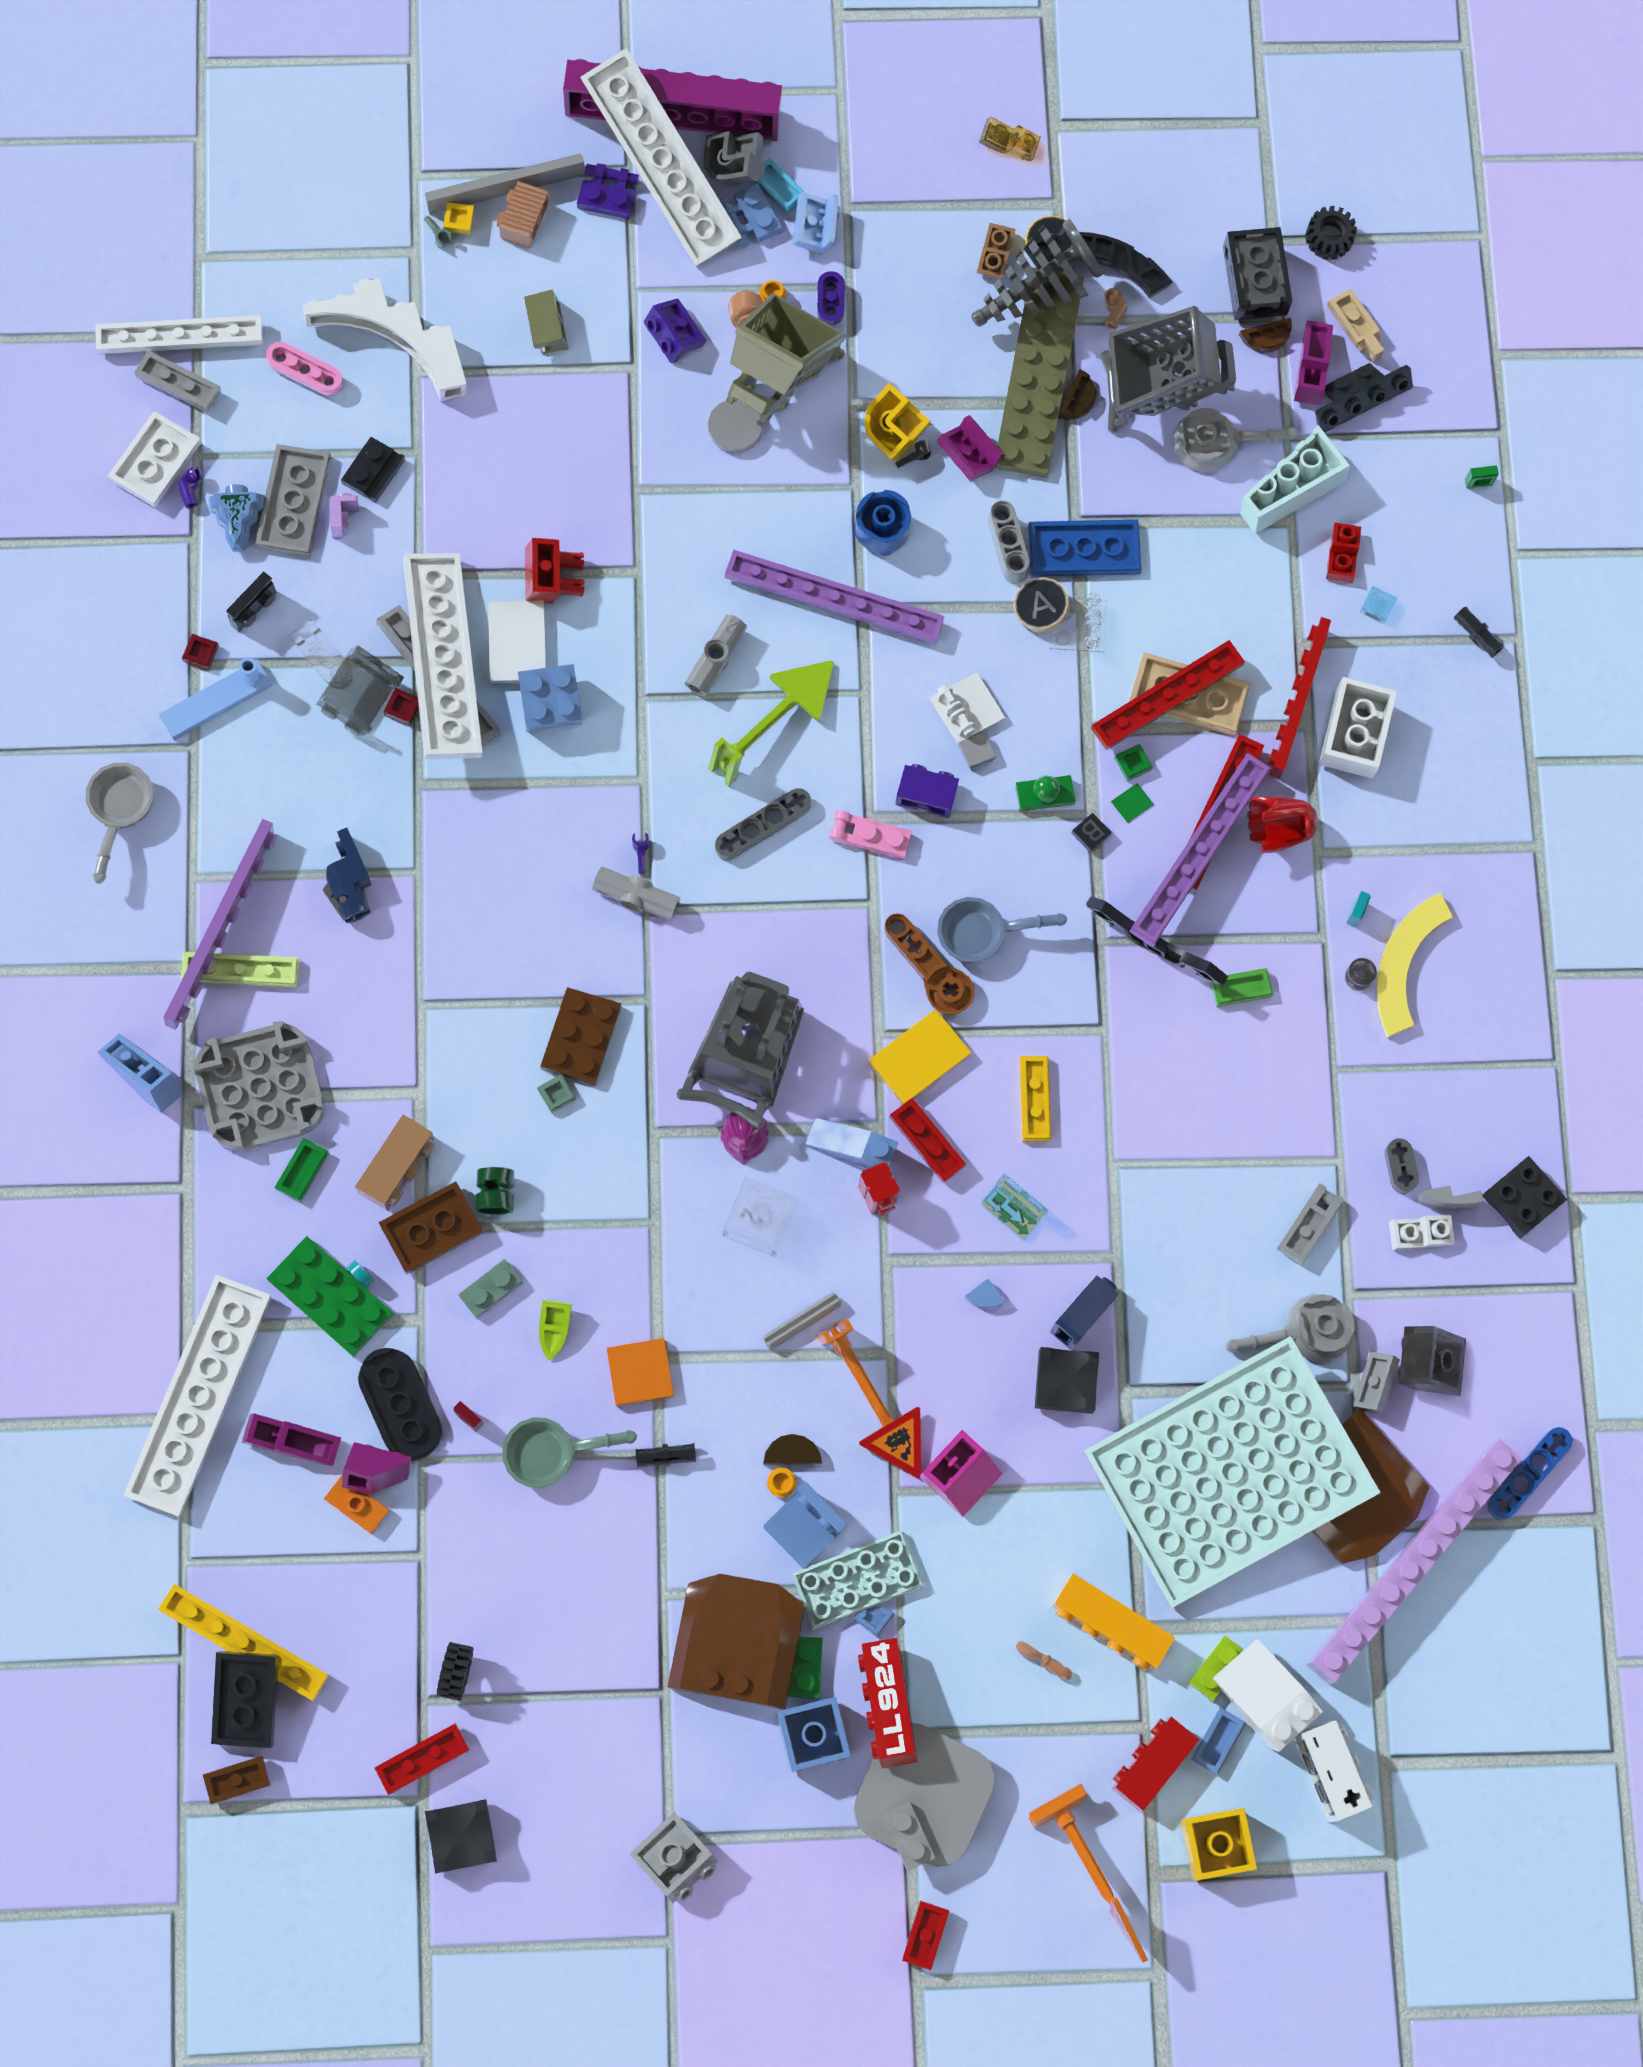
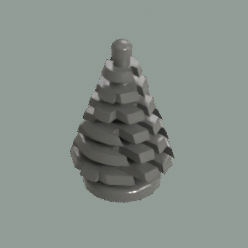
[971,218,1105,327]

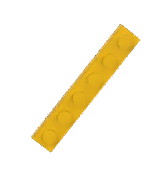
[158,1584,330,1702]

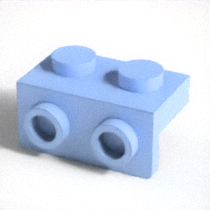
[793,192,840,254]

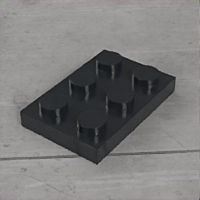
[211,1651,278,1748]

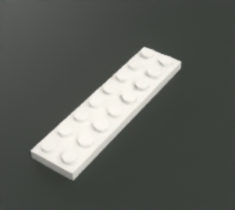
[580,48,742,267]
[403,553,482,759]
[123,1274,272,1517]

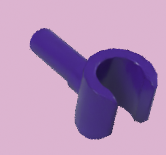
[632,832,649,874]

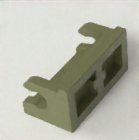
[524,289,569,354]

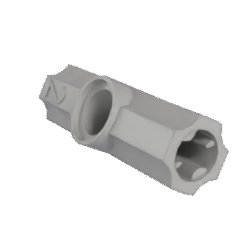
[685,614,747,697]
[592,866,681,921]

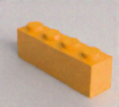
[1052,1573,1176,1671]

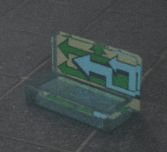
[981,1173,1049,1241]

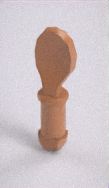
[1016,1641,1072,1681]

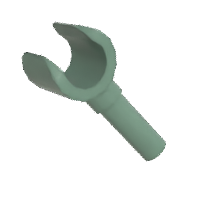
[424,215,451,248]

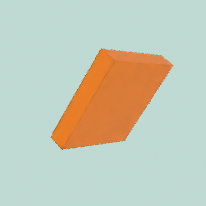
[606,1338,674,1407]

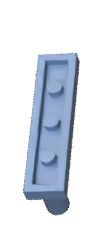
[159,658,272,740]

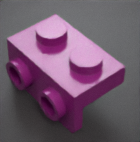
[936,415,1003,482]

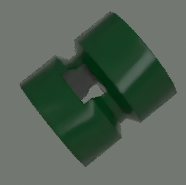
[476,1167,514,1215]

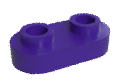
[817,271,845,326]

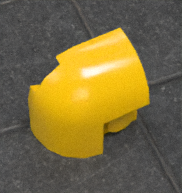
[864,383,932,461]

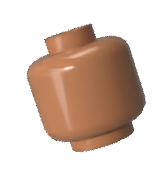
[728,290,763,329]

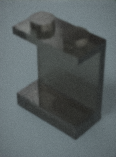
[316,645,404,736]

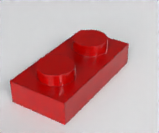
[902,1900,950,1970]

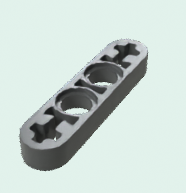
[715,788,811,860]

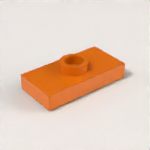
[324,1475,390,1535]

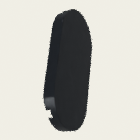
[358,1348,442,1461]

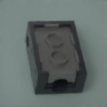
[1223,227,1293,320]

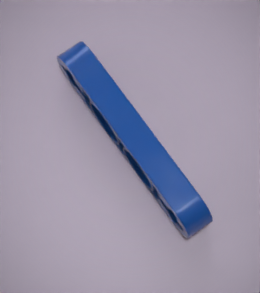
[1487,1427,1573,1520]

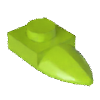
[539,1298,573,1360]

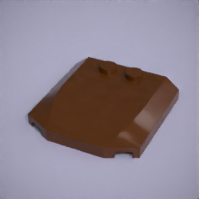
[1312,1408,1429,1564]
[667,1573,806,1710]

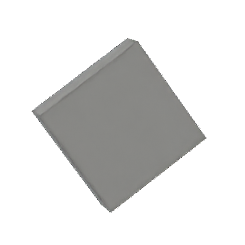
[959,732,996,769]

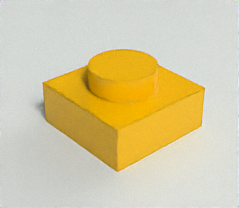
[443,202,475,235]

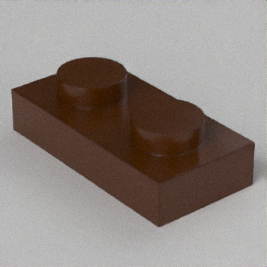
[202,1756,271,1805]

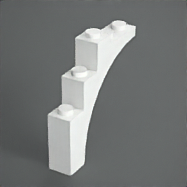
[302,278,467,402]

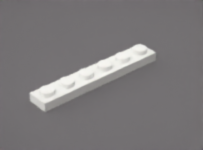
[95,315,263,354]

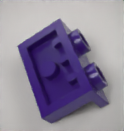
[644,298,707,364]

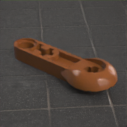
[884,913,975,1015]

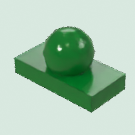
[1015,775,1076,812]

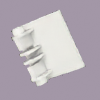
[929,672,1005,744]

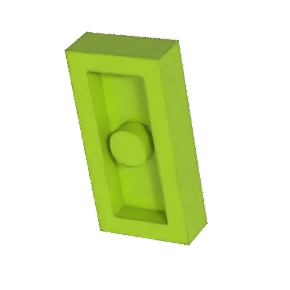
[1188,1635,1243,1702]

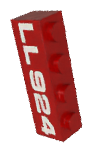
[858,1637,918,1769]

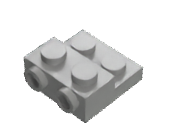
[629,1812,718,1904]

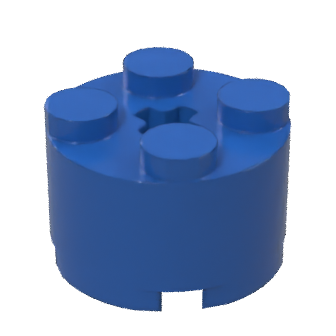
[855,490,911,556]

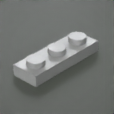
[134,350,221,413]

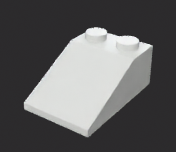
[1213,1639,1323,1752]

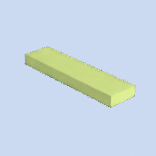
[181,952,300,988]

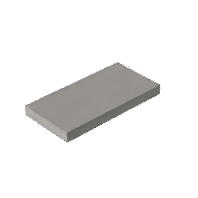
[254,444,332,558]

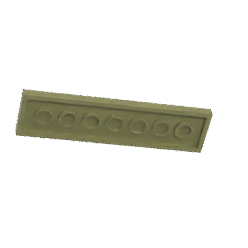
[995,267,1084,478]

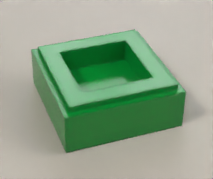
[1464,465,1499,489]
[1114,744,1153,782]

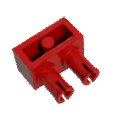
[525,537,585,603]

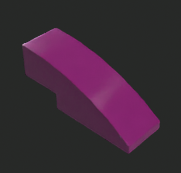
[1293,320,1333,406]
[241,1413,341,1466]

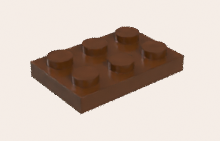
[540,987,622,1086]
[378,1181,484,1275]

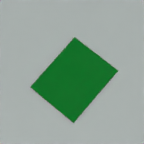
[1111,783,1154,823]

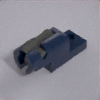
[323,827,372,924]

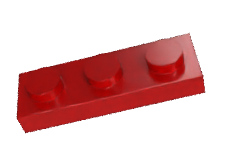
[889,1098,966,1184]
[374,1723,470,1795]

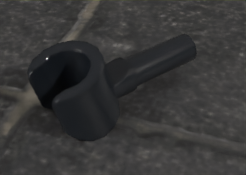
[895,440,931,468]

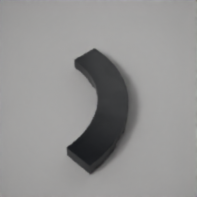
[1024,232,1173,298]
[1086,896,1229,985]

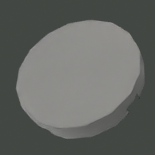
[708,399,762,453]

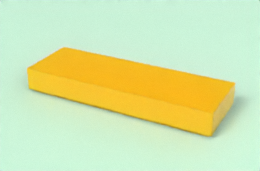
[1019,1056,1051,1142]

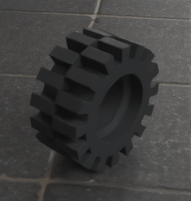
[1305,206,1357,260]
[436,1642,474,1701]

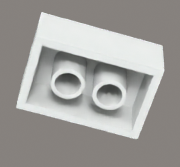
[1319,677,1397,779]

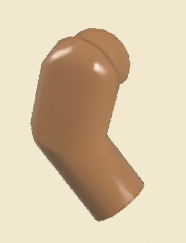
[1104,288,1127,330]

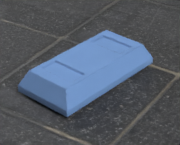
[1191,1707,1246,1775]

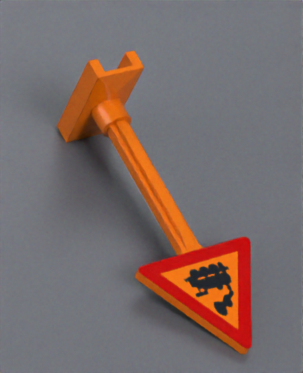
[816,1318,921,1478]
[1028,1784,1148,1963]

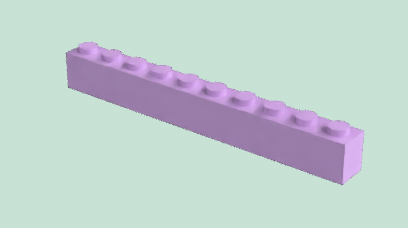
[1306,1439,1522,1685]

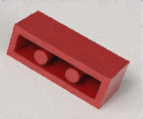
[1112,1716,1199,1812]

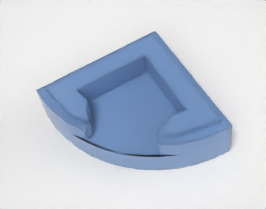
[965,1279,1006,1308]
[853,1607,895,1638]

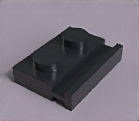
[341,436,405,503]
[226,571,277,632]

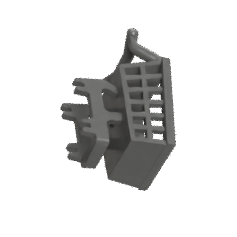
[1100,306,1236,432]
[676,972,804,1129]

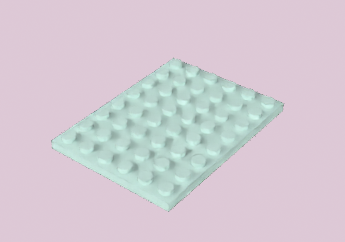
[1084,1336,1381,1609]

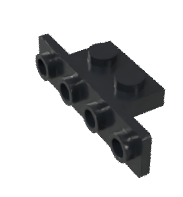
[1315,363,1413,433]

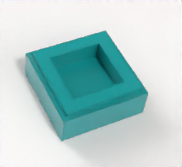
[1346,891,1371,927]

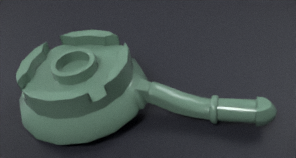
[502,1417,637,1488]

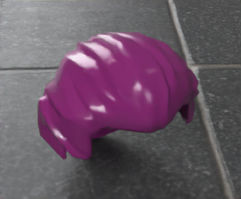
[720,1107,769,1165]

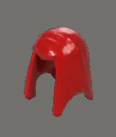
[1247,796,1319,853]

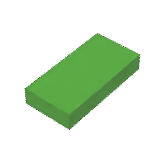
[1211,968,1273,1007]

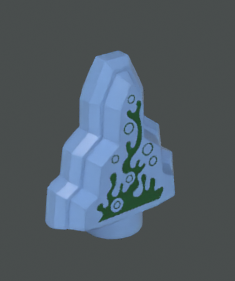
[209,484,265,552]

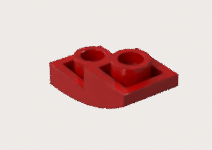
[1325,522,1362,583]

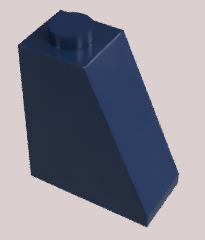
[1049,1275,1119,1351]

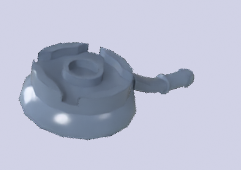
[937,897,1067,963]

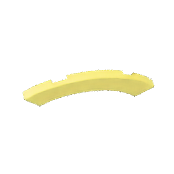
[1376,892,1453,1038]

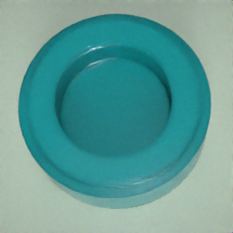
[347,1259,375,1288]

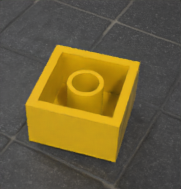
[1180,1808,1257,1881]

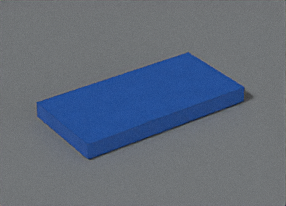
[1028,519,1142,577]

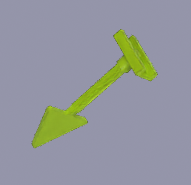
[708,660,834,787]

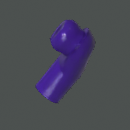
[178,466,203,509]

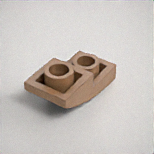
[977,223,1016,280]

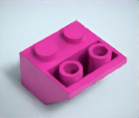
[919,1430,1003,1518]

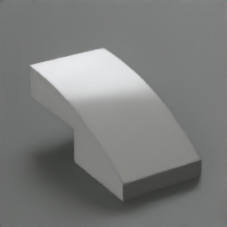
[1417,1185,1484,1210]

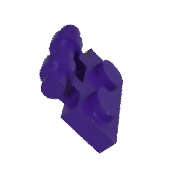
[577,163,640,219]

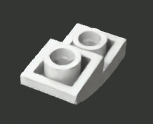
[1389,1215,1455,1250]

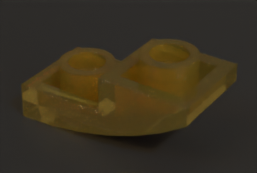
[979,116,1041,161]

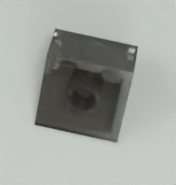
[1398,1326,1466,1396]

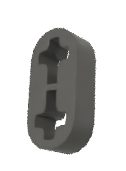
[1385,1138,1419,1194]

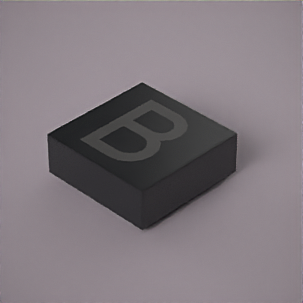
[1071,813,1112,853]

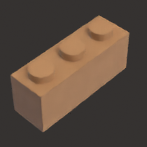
[355,1114,435,1211]

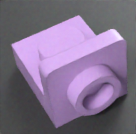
[329,493,359,538]

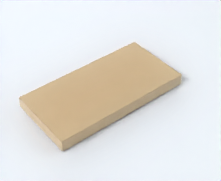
[1129,652,1250,736]

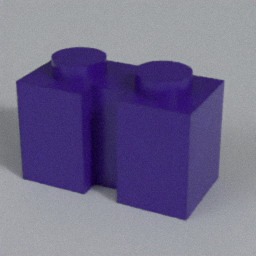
[895,764,959,818]

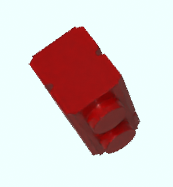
[858,1162,900,1216]

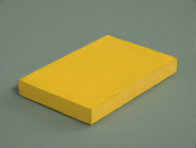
[868,1009,971,1105]

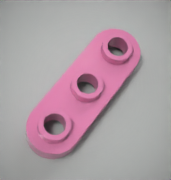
[266,342,343,396]

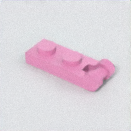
[828,810,912,860]

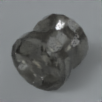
[1345,958,1377,991]

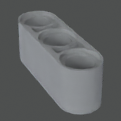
[988,500,1029,584]

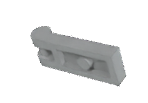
[1277,1183,1344,1265]

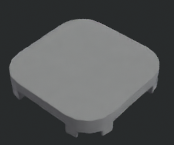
[194,1021,324,1151]
[853,1722,995,1867]

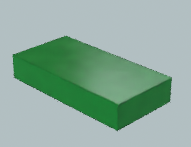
[274,1138,329,1203]

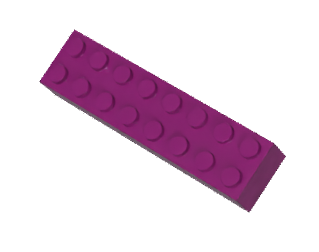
[563,59,782,141]

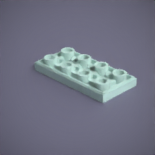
[791,1530,924,1630]

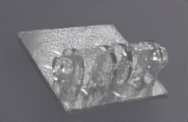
[1049,593,1107,653]

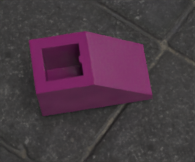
[342,1442,411,1495]

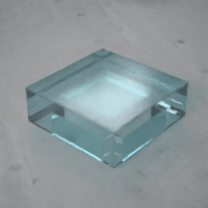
[1360,586,1397,624]

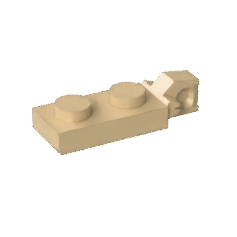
[1327,289,1384,362]

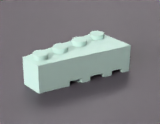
[1240,425,1350,534]

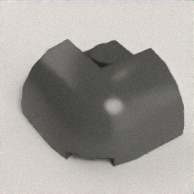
[703,131,766,185]

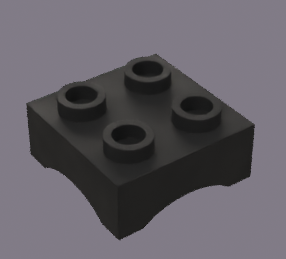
[1482,1156,1567,1239]
[1034,1347,1099,1414]
[425,1799,497,1874]

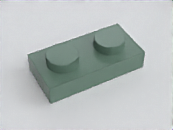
[458,1259,523,1319]

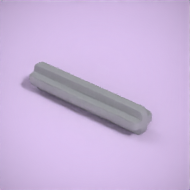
[763,1292,841,1350]

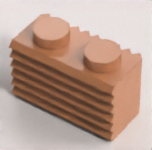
[497,181,550,248]

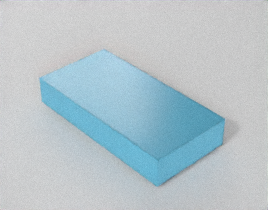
[754,158,804,214]

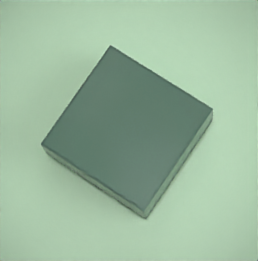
[537,1074,576,1114]

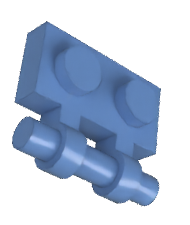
[719,183,782,248]

